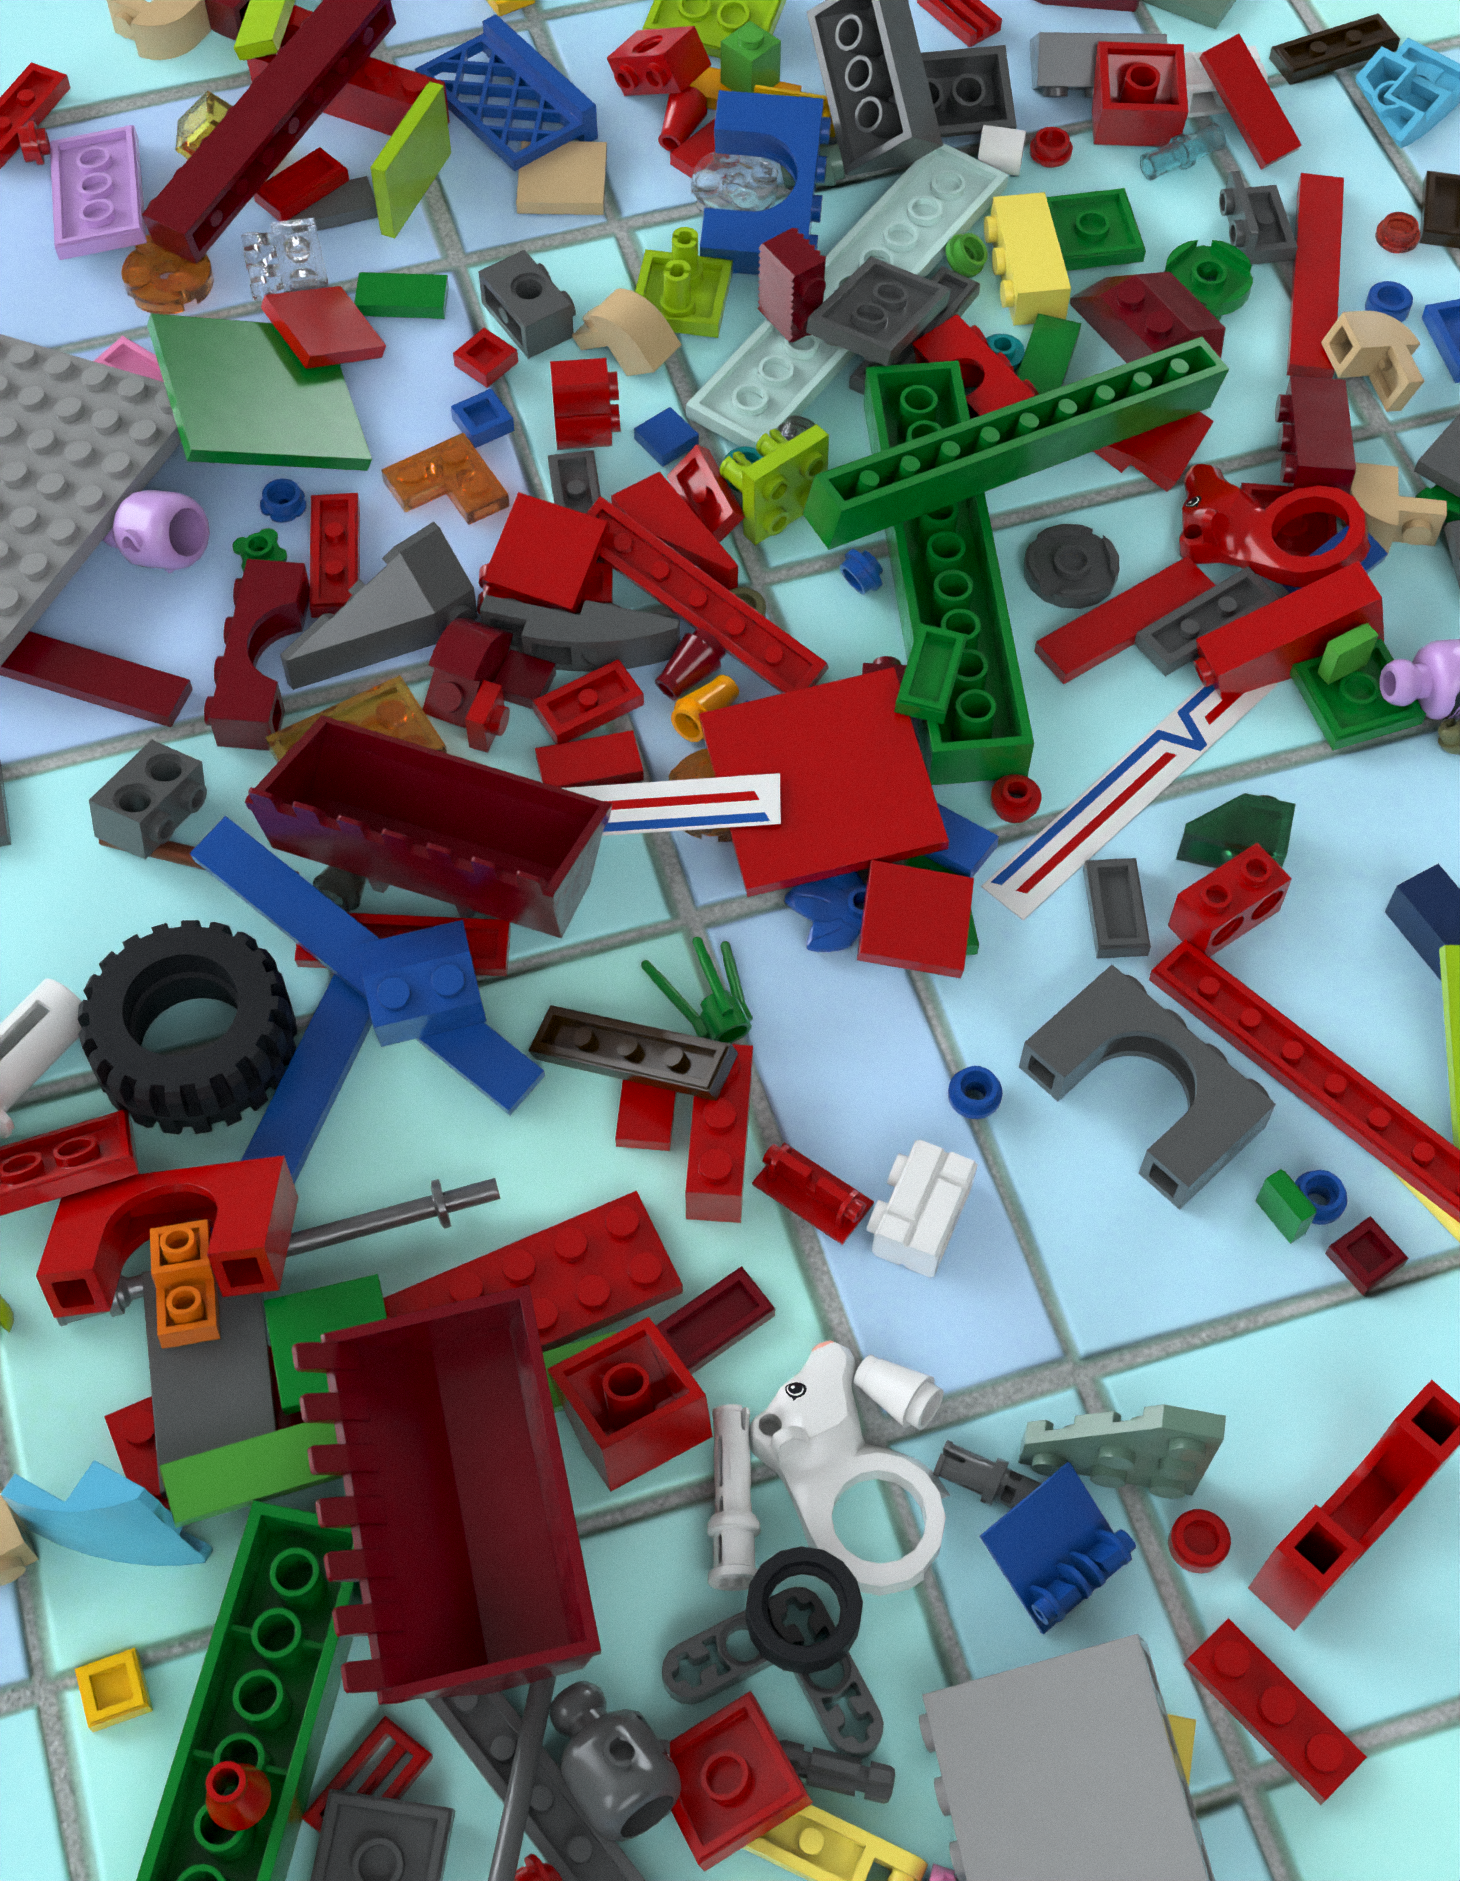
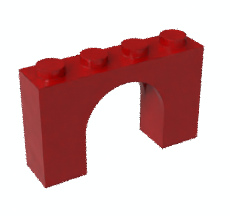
[36,1155,299,1318]
[1248,1379,1460,1631]

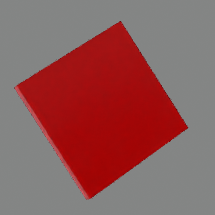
[699,667,949,897]

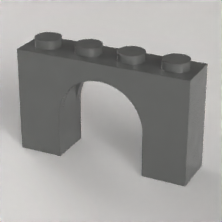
[1019,965,1276,1210]

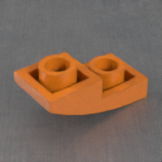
[150,1219,221,1349]

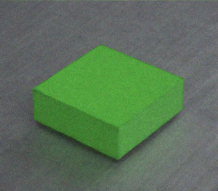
[1317,623,1378,685]

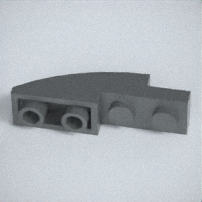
[480,595,680,672]

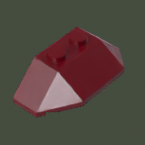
[1070,272,1226,363]

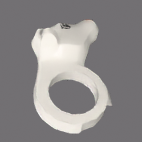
[749,1340,950,1596]

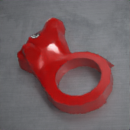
[1179,464,1371,587]

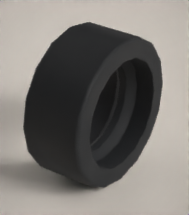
[745,1546,863,1674]

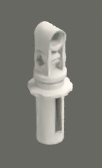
[0,978,82,1139]

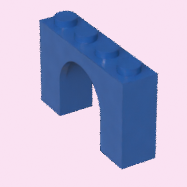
[700,90,831,275]

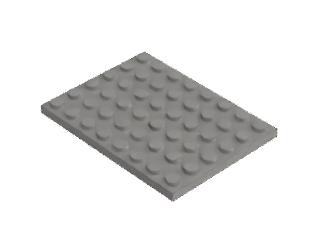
[0,334,181,666]

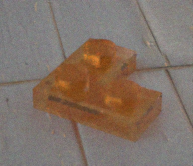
[381,433,510,525]

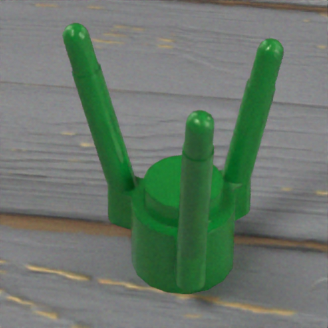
[641,936,753,1044]

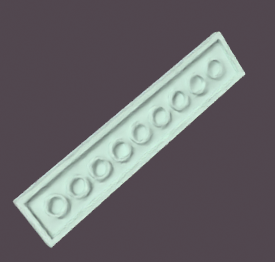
[686,143,1008,449]

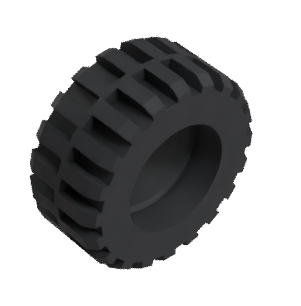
[77,920,297,1135]

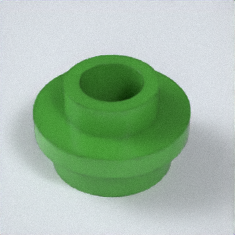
[946,233,988,278]

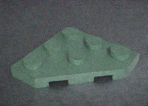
[1018,1404,1226,1499]

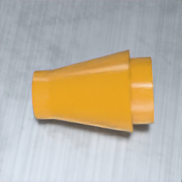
[671,675,739,742]

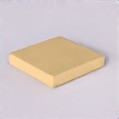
[516,141,607,215]

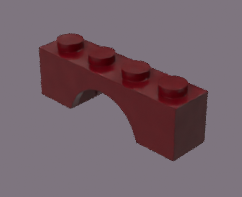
[204,559,310,751]

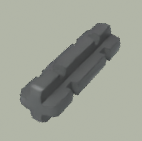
[780,1740,895,1804]

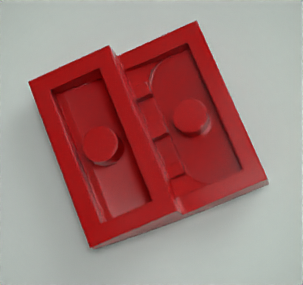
[1093,412,1214,492]

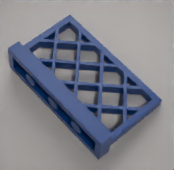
[415,14,598,172]

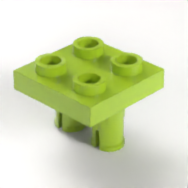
[635,227,733,338]
[719,424,829,546]

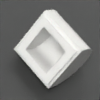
[978,125,1026,176]

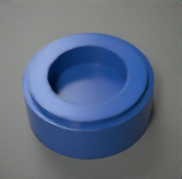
[1365,281,1413,322]

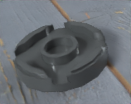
[1024,524,1120,609]

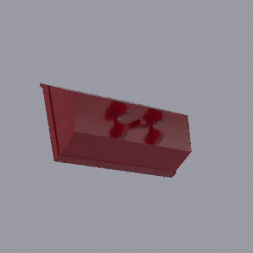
[244,715,612,938]
[291,1285,601,1705]

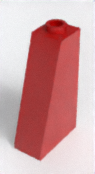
[1193,561,1385,700]

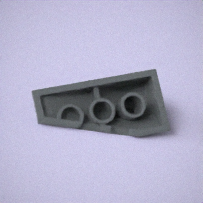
[280,521,478,690]

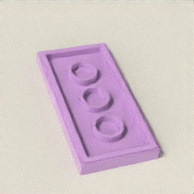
[50,125,147,260]

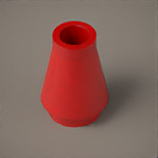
[658,86,707,152]
[206,1761,271,1831]

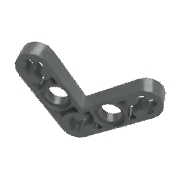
[662,1587,884,1759]

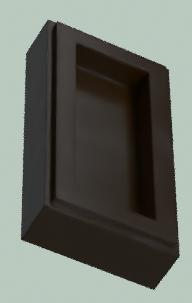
[1419,171,1460,249]

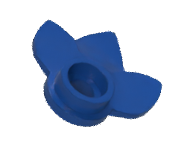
[784,871,867,952]

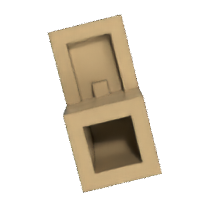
[107,0,211,60]
[572,288,682,376]
[1321,311,1424,412]
[1341,462,1447,553]

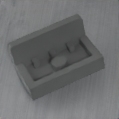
[1219,171,1298,265]

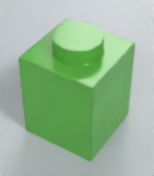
[721,21,781,93]

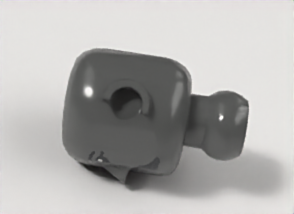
[549,1681,682,1841]

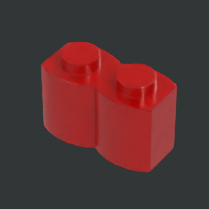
[550,358,621,450]

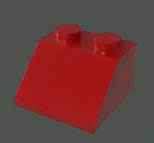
[1092,41,1189,147]
[547,1317,713,1492]

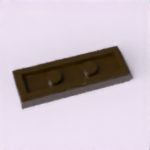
[1269,13,1400,84]

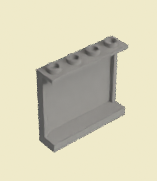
[919,1634,1215,1881]

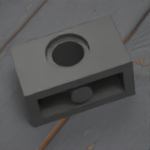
[478,250,576,359]

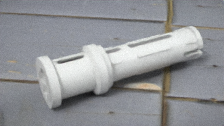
[707,1404,761,1591]

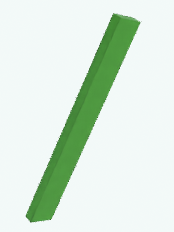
[160,1331,616,1528]

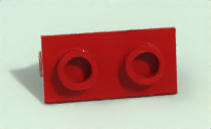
[752,1142,874,1245]

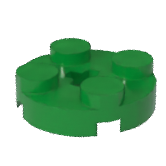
[1164,240,1254,321]

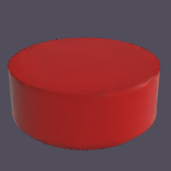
[1168,1509,1231,1574]

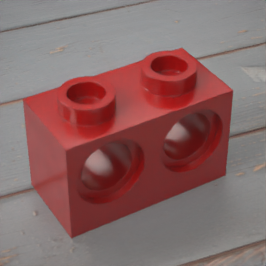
[1168,843,1292,957]

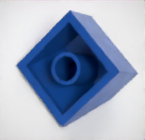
[358,920,487,1047]

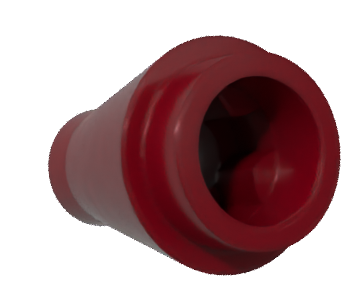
[655,628,726,701]

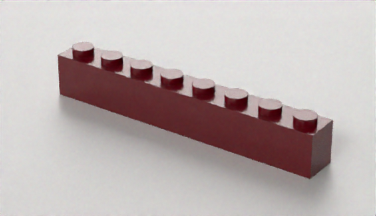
[142,0,396,264]

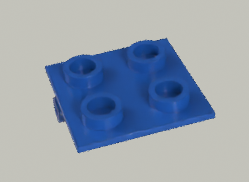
[979,1462,1136,1634]

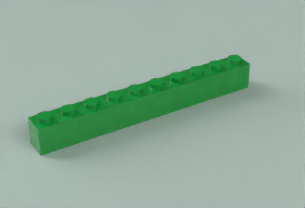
[803,337,1229,550]

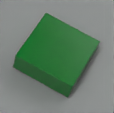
[1256,1169,1317,1244]

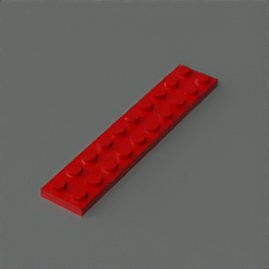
[104,1191,683,1512]

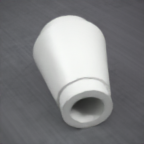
[854,1354,944,1430]

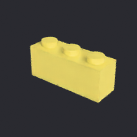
[984,192,1071,326]

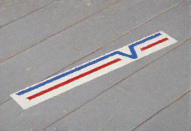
[981,683,1278,920]
[562,773,781,836]

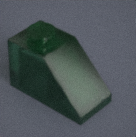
[1176,793,1296,868]

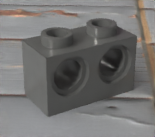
[89,740,207,860]

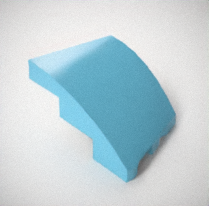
[1356,38,1460,148]
[0,1460,213,1566]

